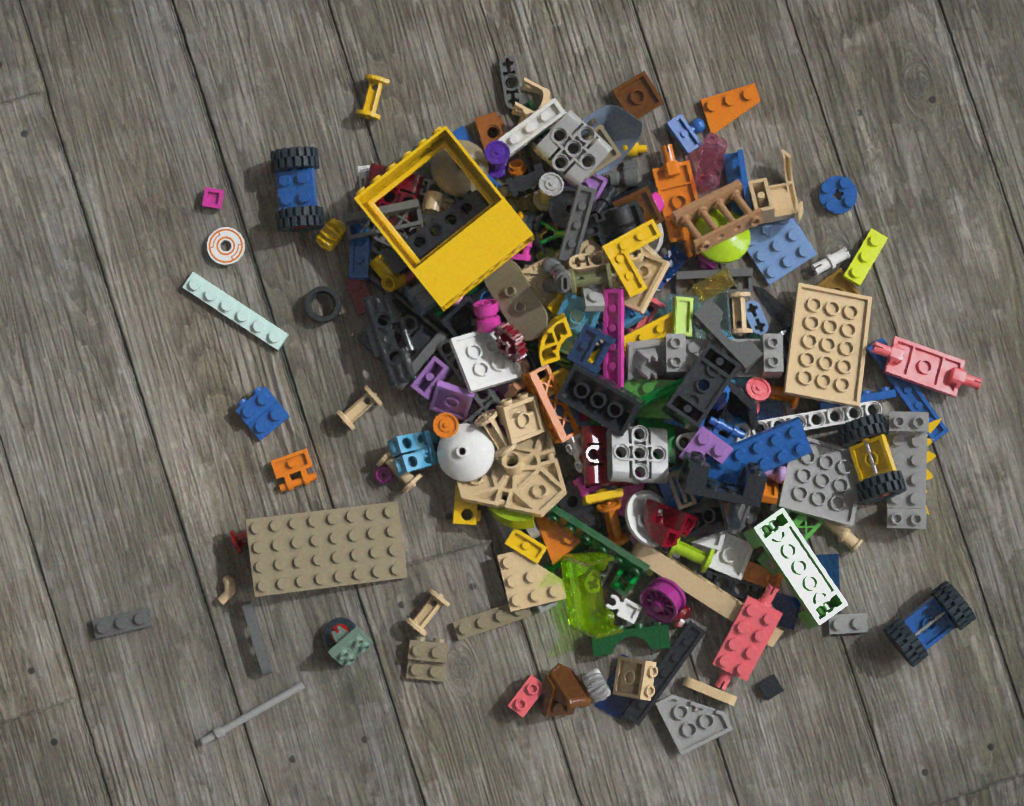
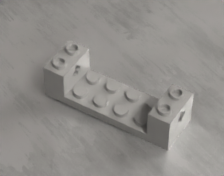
[664,334,784,378]
[886,411,929,529]

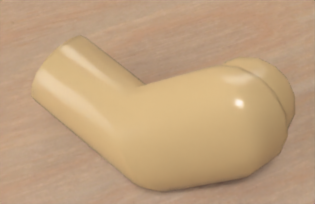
[217,575,236,605]

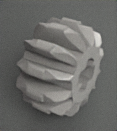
[582,668,611,702]

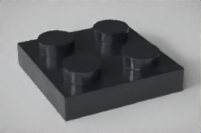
[727,381,759,430]

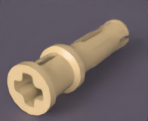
[815,518,863,553]

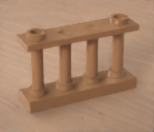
[672,179,763,255]

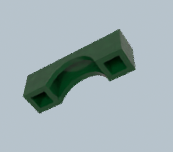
[590,621,671,656]

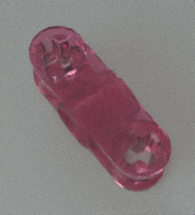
[696,133,727,191]

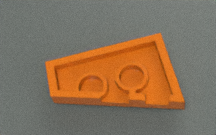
[700,83,760,137]

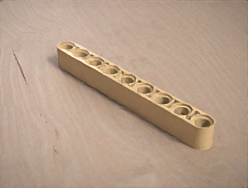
[631,541,784,647]

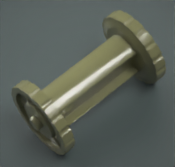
[569,262,614,294]

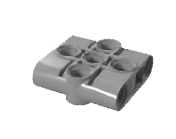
[533,110,613,188]
[606,425,669,484]

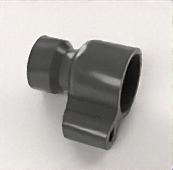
[610,160,638,187]

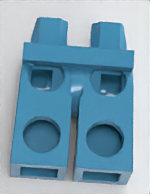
[387,430,439,477]

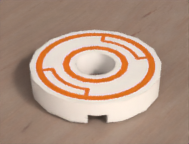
[207,227,245,265]

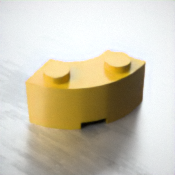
[538,312,572,366]

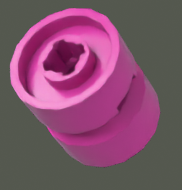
[473,299,501,333]

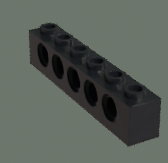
[382,189,488,277]

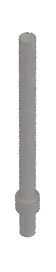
[200,681,305,745]

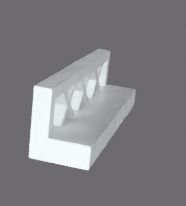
[498,98,567,158]

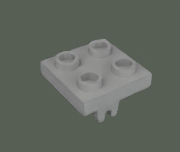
[625,338,666,380]

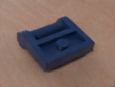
[567,323,616,374]

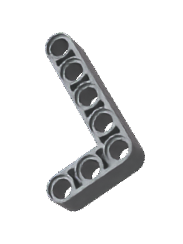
[438,340,501,430]

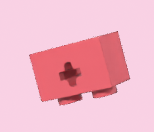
[508,674,543,717]

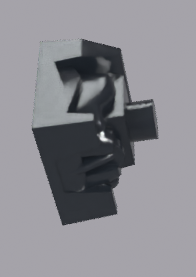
[439,294,478,337]

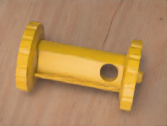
[355,74,390,121]

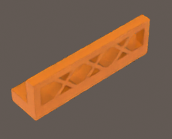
[521,364,580,444]

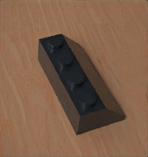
[556,363,646,437]

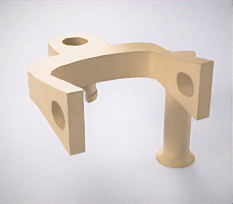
[511,78,562,124]

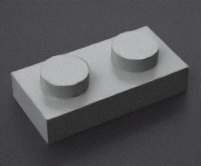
[828,613,868,634]

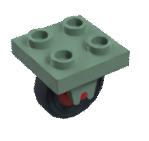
[324,617,374,668]

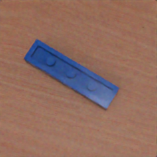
[817,387,897,410]

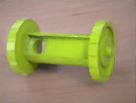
[667,537,715,573]

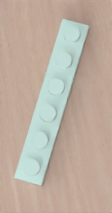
[182,272,289,351]

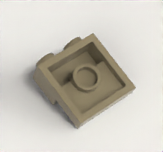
[406,636,449,682]

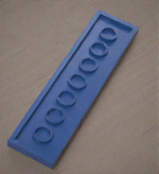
[658,417,813,509]

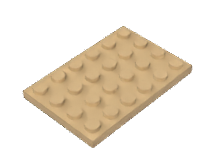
[783,283,872,408]

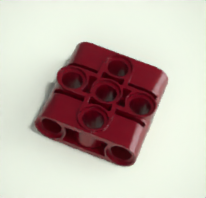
[358,163,424,233]
[579,425,638,486]

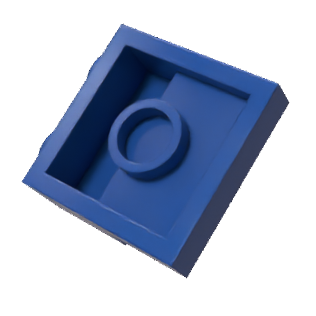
[235,386,290,441]

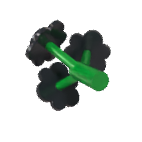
[533,212,565,254]

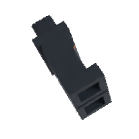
[498,163,545,201]

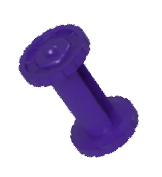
[485,140,510,179]

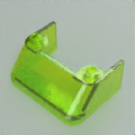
[561,552,623,639]

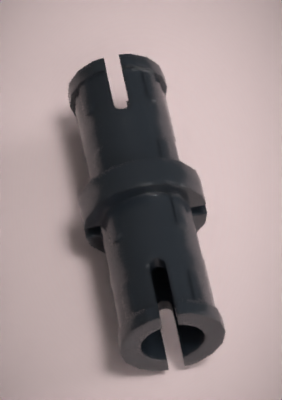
[590,186,617,218]

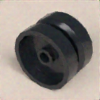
[548,187,576,230]

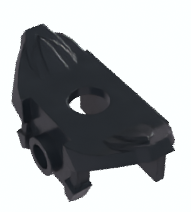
[557,476,596,527]

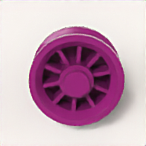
[639,577,686,623]

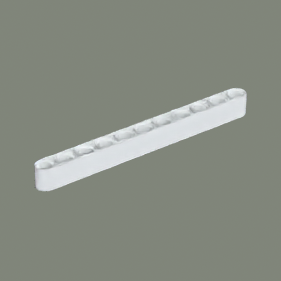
[675,401,882,452]

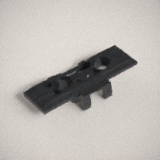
[363,291,416,387]

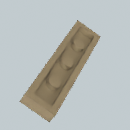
[453,603,532,640]

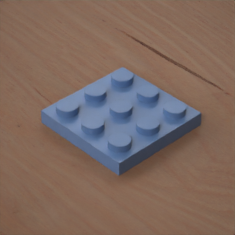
[746,218,817,285]

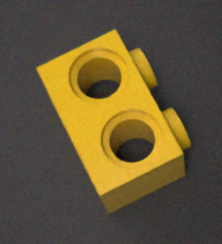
[453,485,481,525]

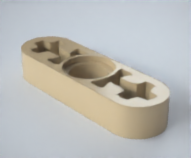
[682,676,737,706]

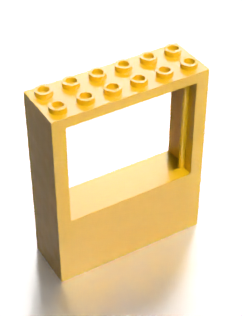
[354,125,535,312]

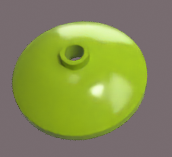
[694,209,750,264]

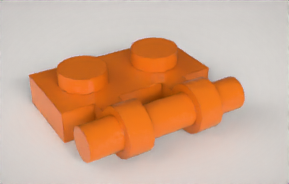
[270,448,318,492]

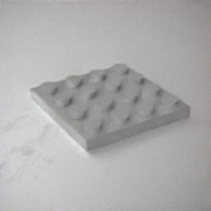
[777,437,859,528]

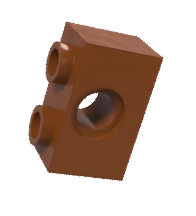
[475,112,505,153]

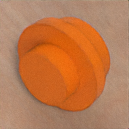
[508,159,527,176]

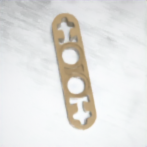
[569,247,644,274]

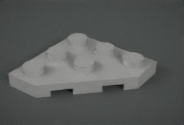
[655,694,733,755]

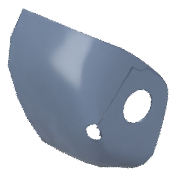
[580,105,643,176]

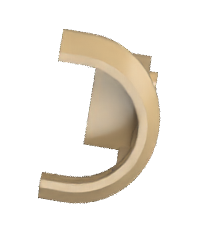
[748,149,803,224]

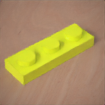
[842,228,888,287]

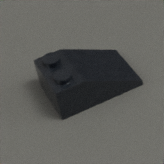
[677,497,741,543]

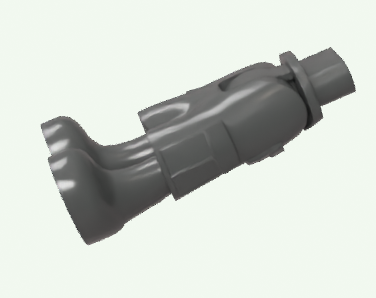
[541,258,571,294]

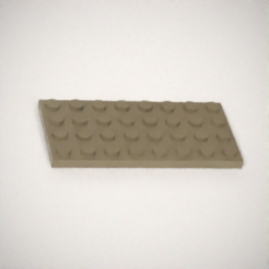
[245,501,407,597]

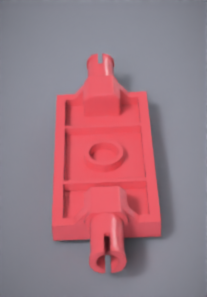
[871,336,982,398]
[712,583,783,690]

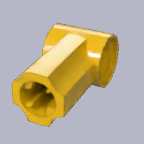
[370,254,407,292]

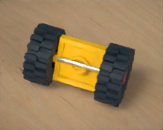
[837,414,907,505]

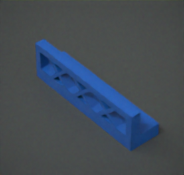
[722,149,753,228]

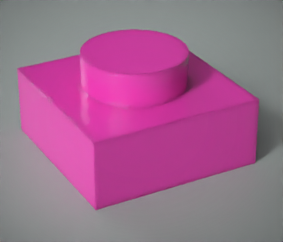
[202,187,225,210]

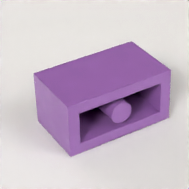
[411,356,454,401]

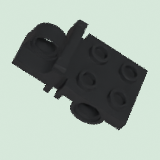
[583,200,645,246]

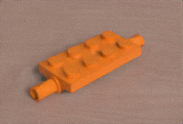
[652,144,699,258]

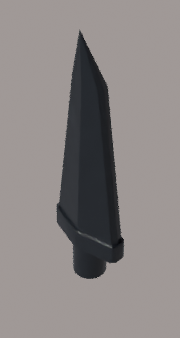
[752,285,793,330]

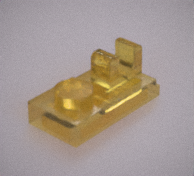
[692,267,736,303]

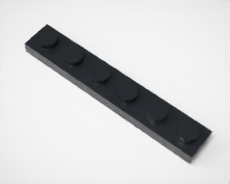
[623,621,706,726]

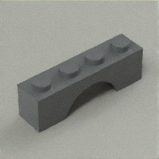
[693,298,763,374]

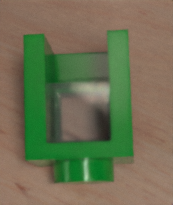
[609,567,640,597]

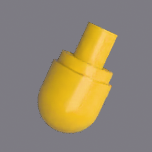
[622,142,647,156]

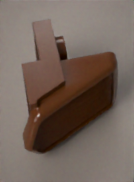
[541,663,591,716]

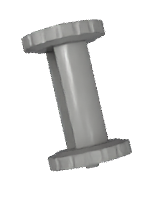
[532,172,564,212]

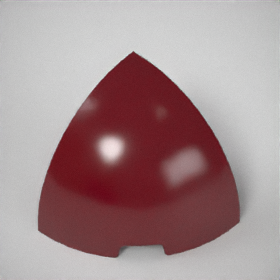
[644,498,698,547]

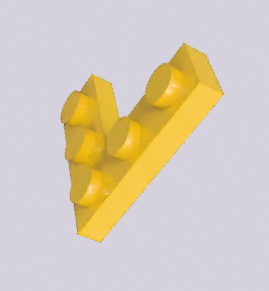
[601,219,662,298]

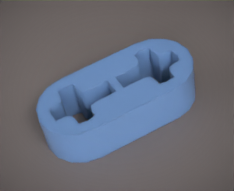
[745,300,769,336]

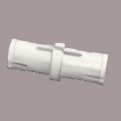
[811,247,850,275]

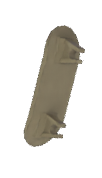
[484,259,548,341]

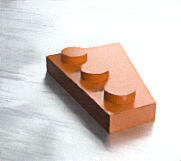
[534,516,582,566]

